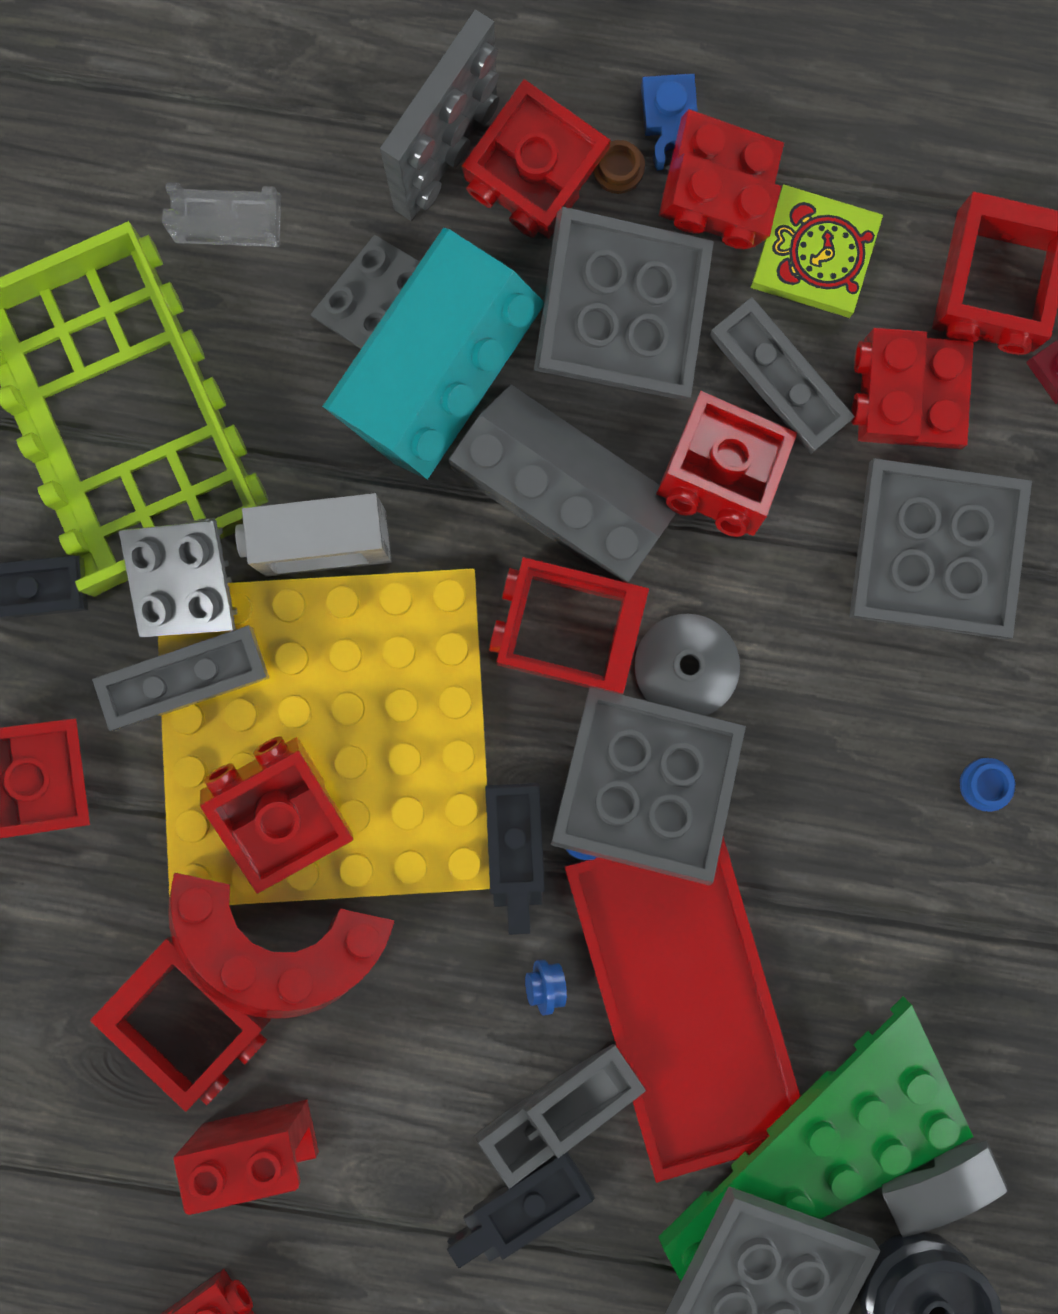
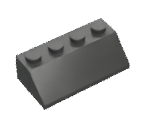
[449,384,676,583]

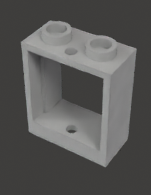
[235,493,392,577]

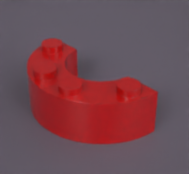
[168,872,394,1018]

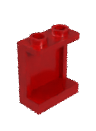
[173,1099,319,1215]

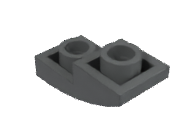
[882,1141,1007,1237]

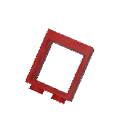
[932,191,1058,355]
[489,557,649,695]
[90,936,271,1112]

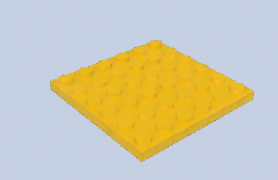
[158,569,490,905]

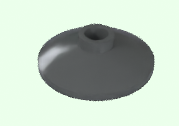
[634,614,740,716]

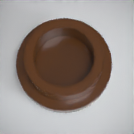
[593,140,645,194]

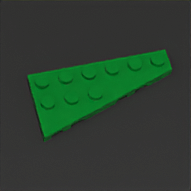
[658,996,974,1281]

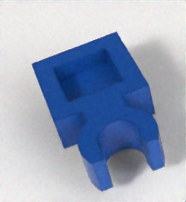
[641,74,698,171]

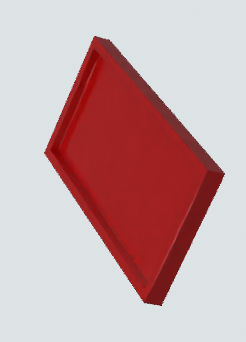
[564,836,800,1183]

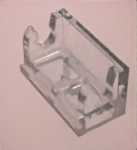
[162,183,281,247]

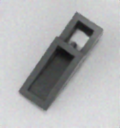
[473,1044,646,1189]

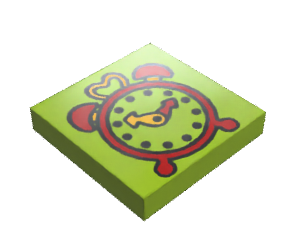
[751,184,883,318]

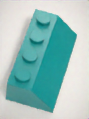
[322,228,544,480]

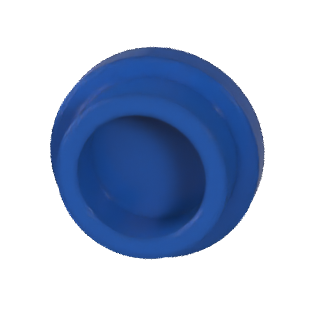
[960,758,1015,812]
[525,959,567,1015]

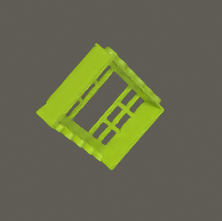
[0,221,269,597]

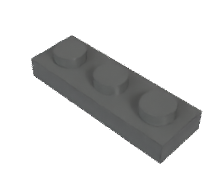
[709,297,855,454]
[92,625,269,731]

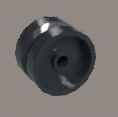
[858,1232,1002,1314]

